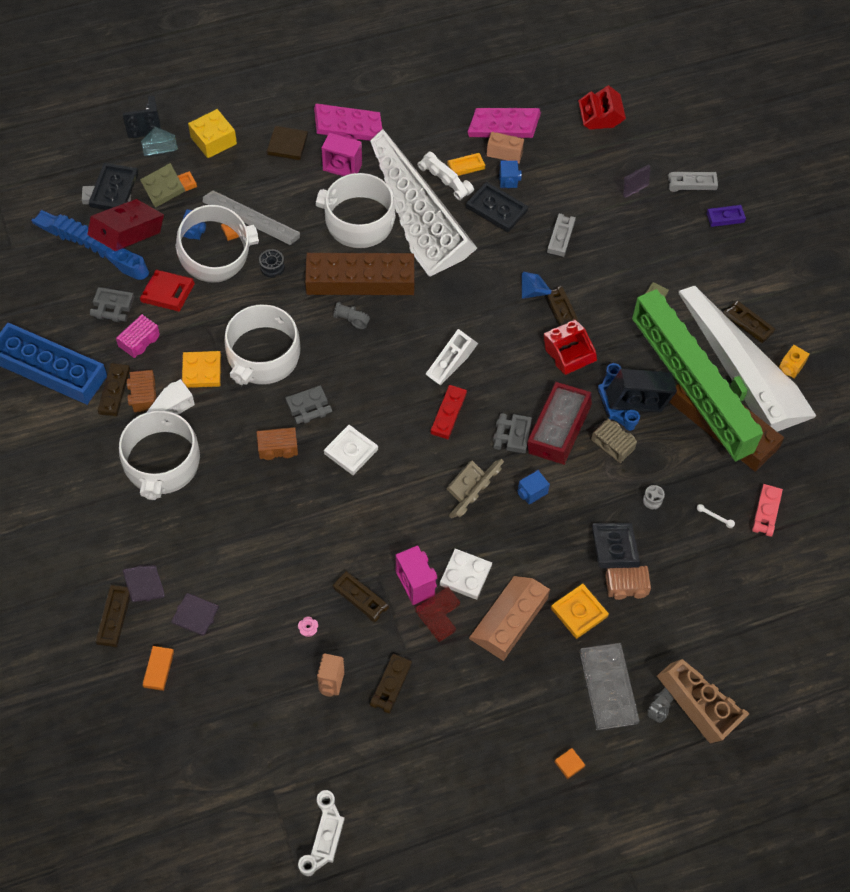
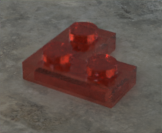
[415,587,460,642]

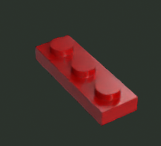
[431,385,467,440]

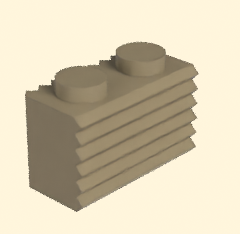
[591,419,637,463]

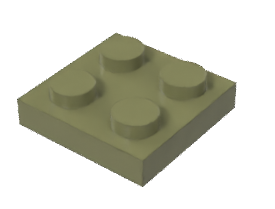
[140,163,186,208]

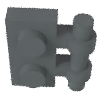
[90,287,134,322]
[285,385,332,424]
[493,413,532,453]

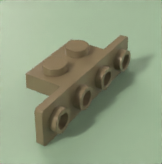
[446,459,504,519]

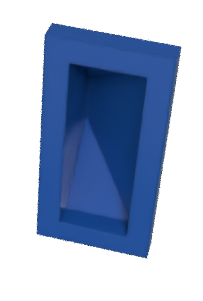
[522,272,551,299]

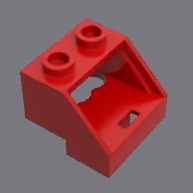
[578,85,626,129]
[544,320,597,375]

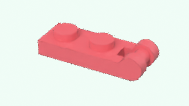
[752,484,783,537]

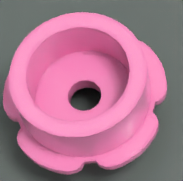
[298,617,318,637]

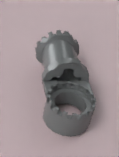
[333,302,370,329]
[647,687,674,723]

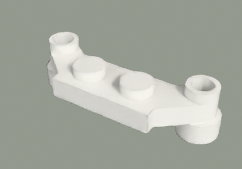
[417,151,474,200]
[298,790,344,876]

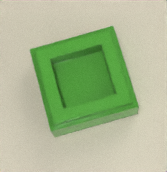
[730,376,748,401]

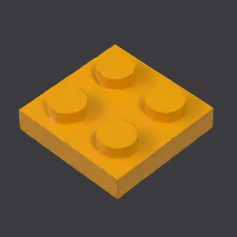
[182,351,221,388]
[551,584,609,639]

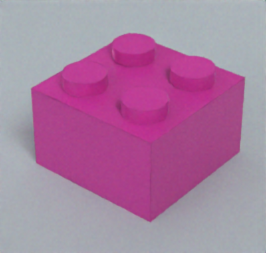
[322,133,362,176]
[396,546,437,605]

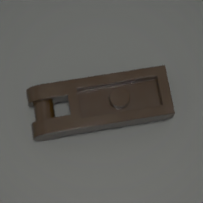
[544,286,580,326]
[723,301,775,344]
[333,571,389,623]
[370,654,412,714]

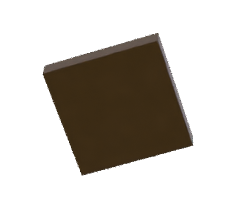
[267,126,308,160]

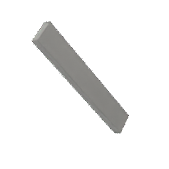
[202,191,300,245]

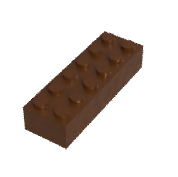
[306,253,414,295]
[669,384,784,472]

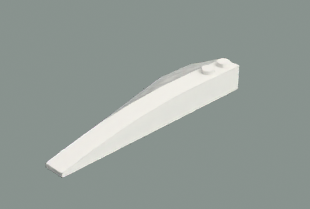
[370,129,477,276]
[679,286,816,432]

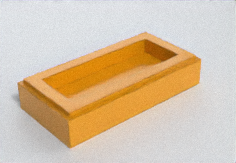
[447,153,485,176]

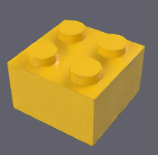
[188,109,237,158]

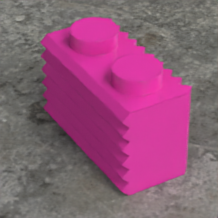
[116,314,160,358]

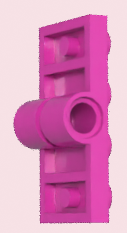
[314,104,382,141]
[468,108,541,138]

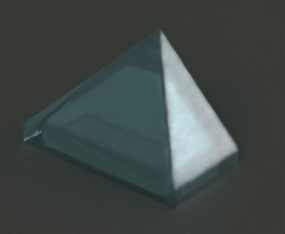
[141,127,178,156]

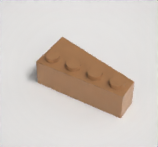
[657,659,749,743]

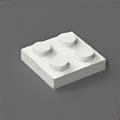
[324,425,378,475]
[440,549,492,600]

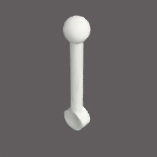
[697,504,735,528]

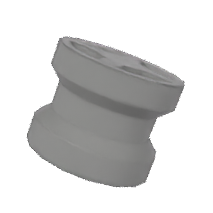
[643,485,665,509]

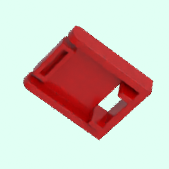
[140,270,195,312]

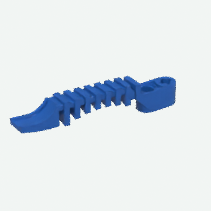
[31,210,149,280]

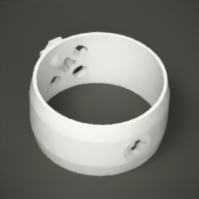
[316,173,395,248]
[175,205,259,283]
[224,305,300,385]
[119,411,200,500]

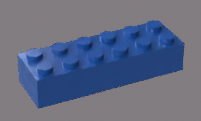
[0,323,107,405]

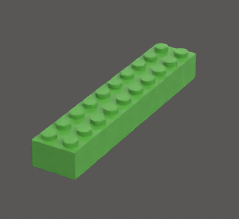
[632,289,763,462]

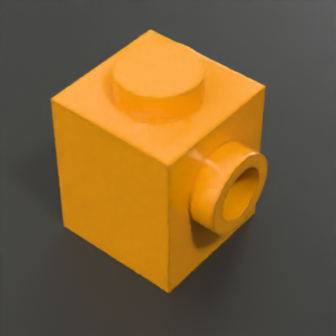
[779,345,810,378]

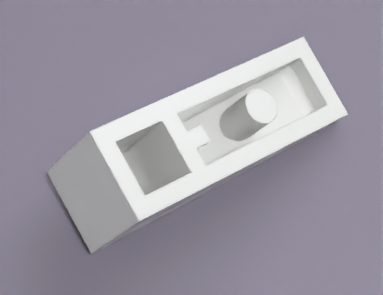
[426,329,478,385]
[147,379,195,421]

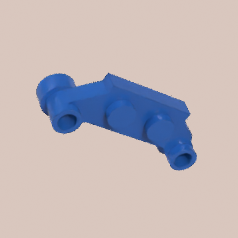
[598,363,640,431]

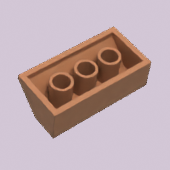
[469,576,550,661]

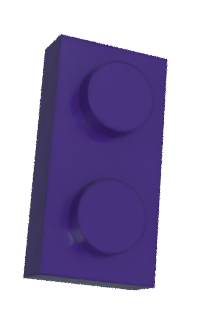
[707,205,746,227]

